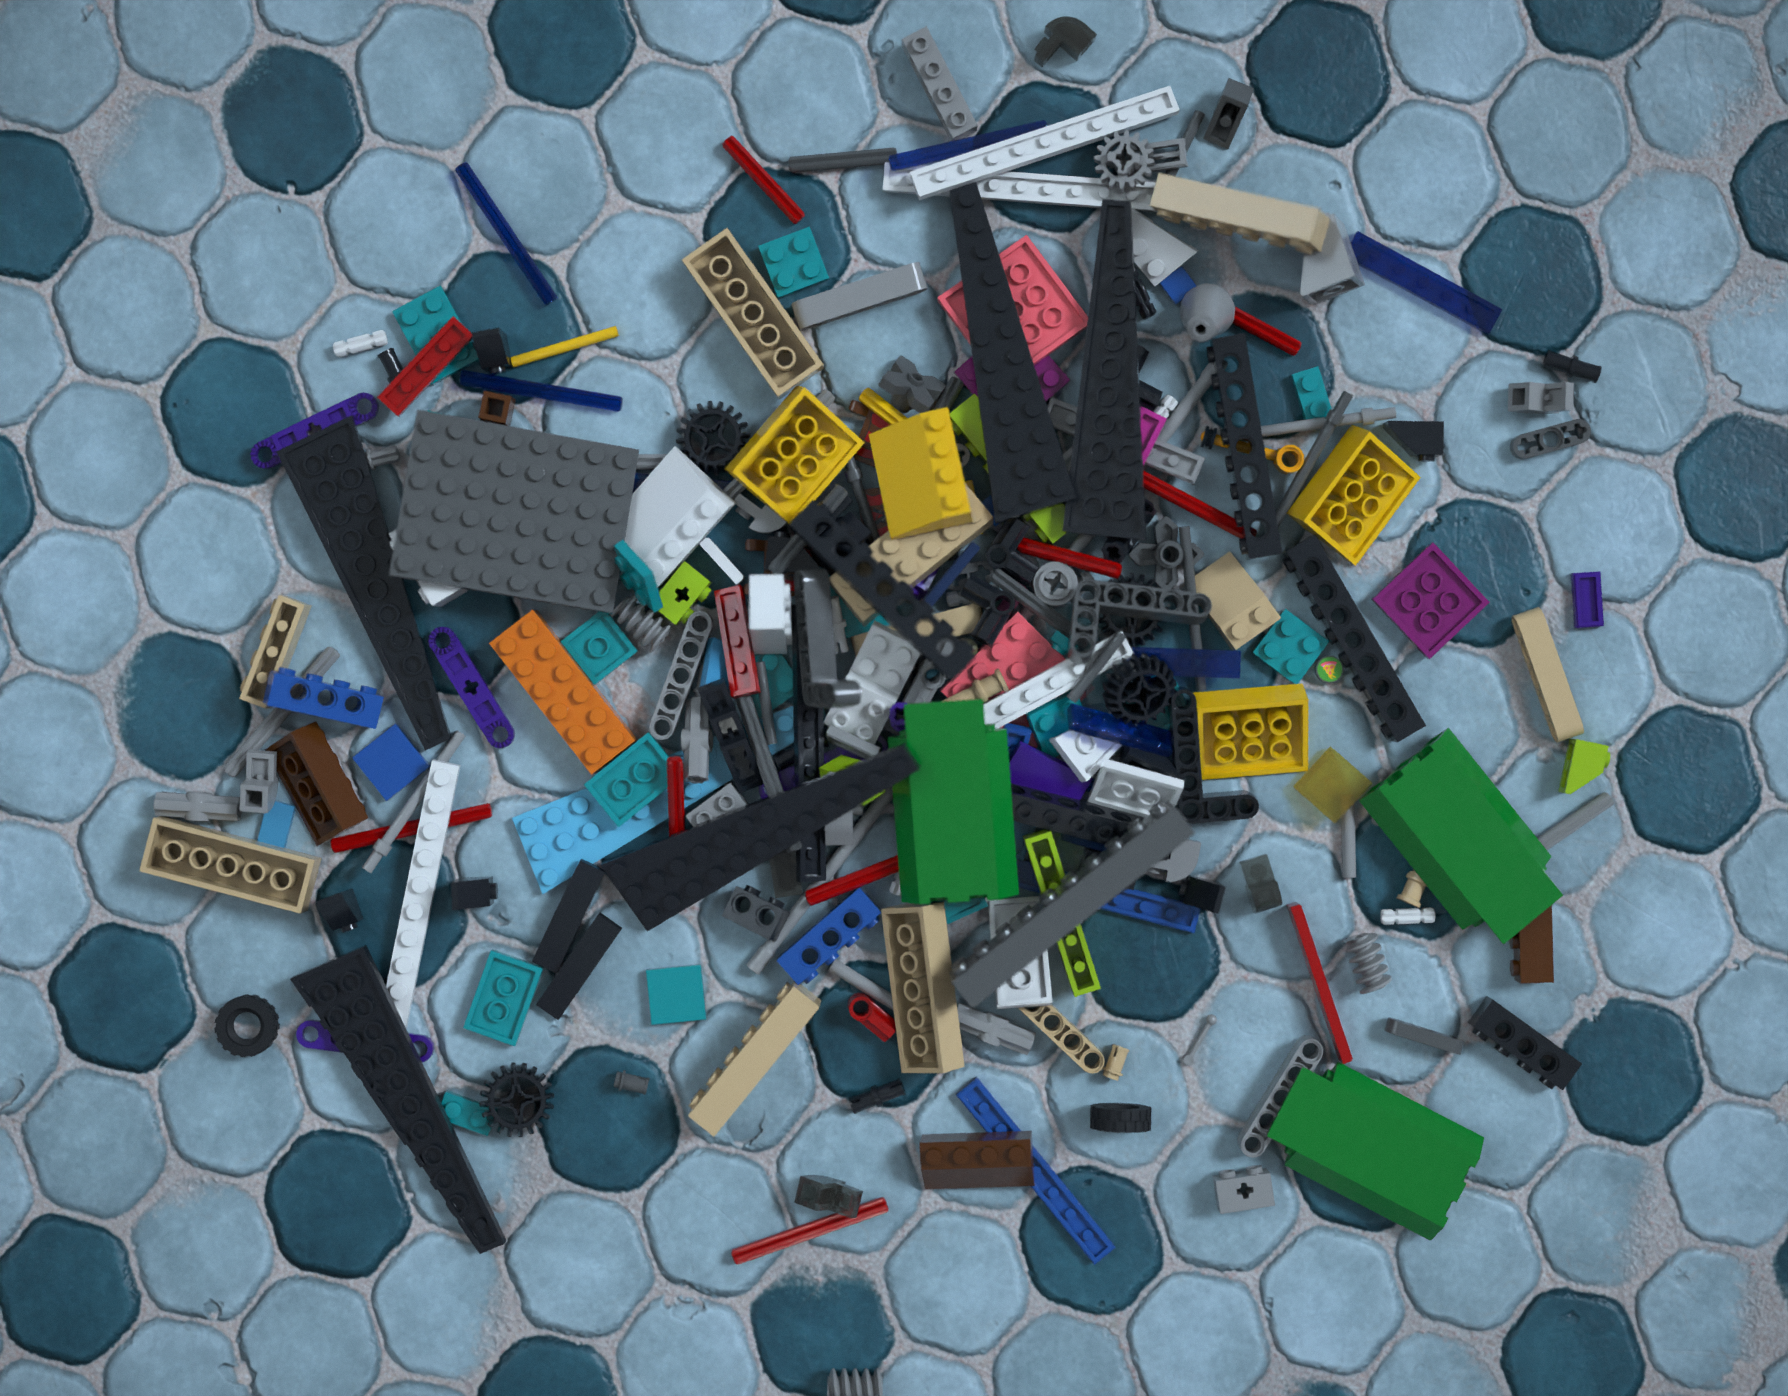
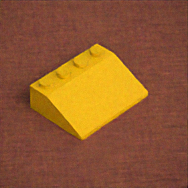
[725,385,865,524]
[869,407,973,540]
[1287,425,1421,566]
[1193,683,1308,780]

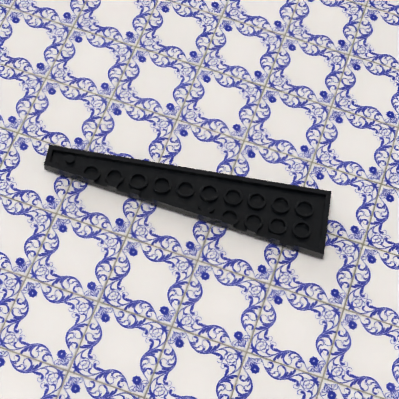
[277,415,451,751]

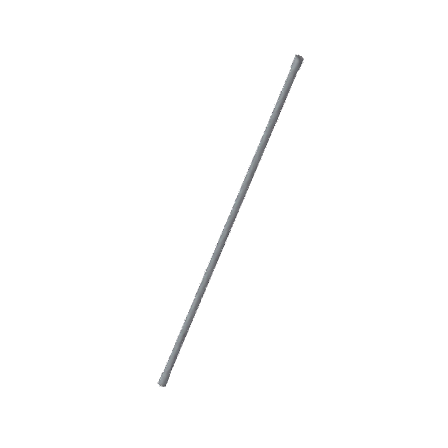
[746,360,1229,975]

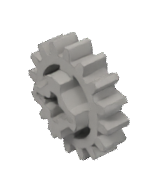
[1094,130,1155,192]

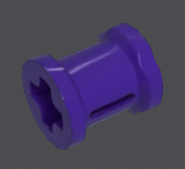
[889,702,908,732]

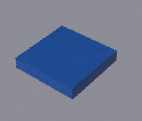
[353,724,431,801]

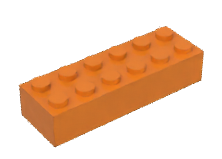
[489,609,638,775]

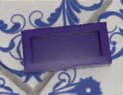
[1571,571,1604,628]

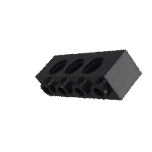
[1467,996,1582,1090]

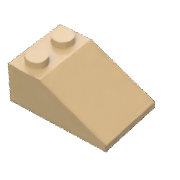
[1195,551,1281,650]

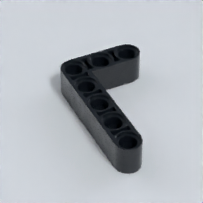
[1169,686,1259,824]

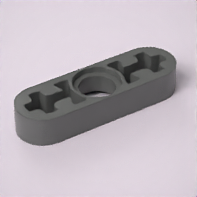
[1510,419,1591,459]
[1384,1017,1465,1055]

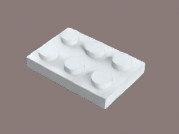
[1088,758,1184,818]

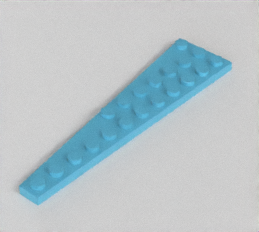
[512,706,827,894]

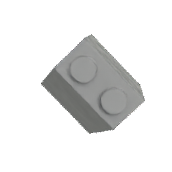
[1300,213,1365,306]

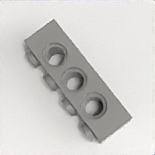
[902,26,978,144]

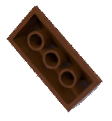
[265,721,368,846]
[920,1131,1035,1189]

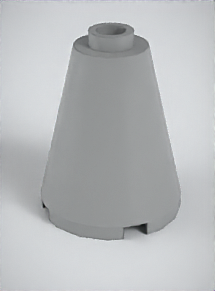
[1180,283,1235,342]

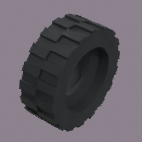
[214,994,280,1057]
[1090,1103,1152,1133]

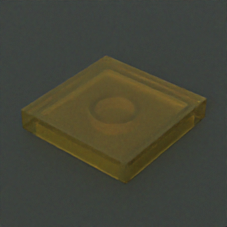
[1293,746,1372,824]

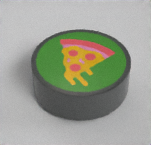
[1315,656,1344,683]

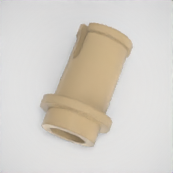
[1102,1044,1130,1081]

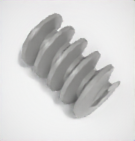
[610,595,671,653]
[1343,933,1392,994]
[827,1368,883,1396]

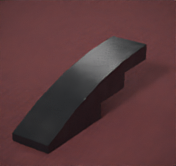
[698,678,764,793]
[532,859,605,973]
[536,913,622,1020]

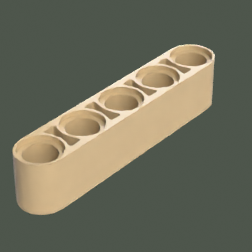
[850,603,983,657]
[1511,607,1584,743]
[1018,1005,1105,1074]

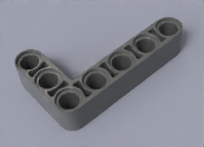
[794,568,862,708]
[1068,580,1212,665]

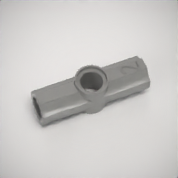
[901,640,960,704]
[681,697,713,784]
[154,792,242,821]
[957,1003,1036,1055]

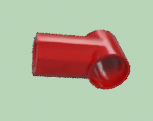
[847,993,896,1042]

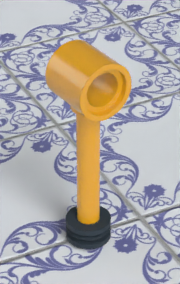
[1200,426,1304,474]

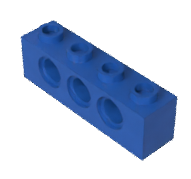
[263,667,384,729]
[776,887,881,985]

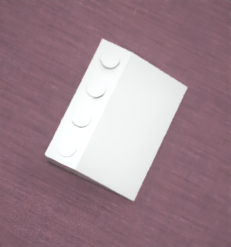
[625,446,736,587]

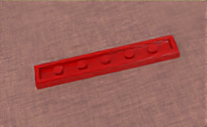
[1287,902,1353,1064]

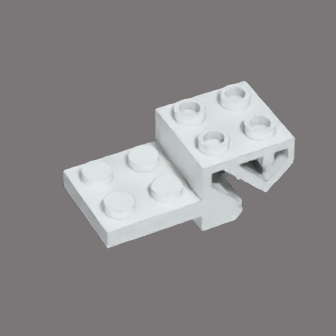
[824,620,920,745]

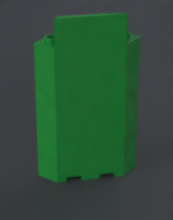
[888,699,1019,905]
[1359,727,1563,945]
[1267,1062,1484,1241]

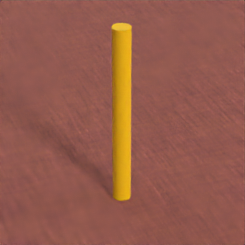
[510,326,619,367]

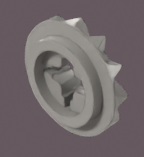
[1033,562,1078,606]

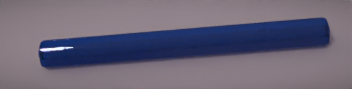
[888,120,1048,171]
[455,162,557,305]
[459,370,623,412]

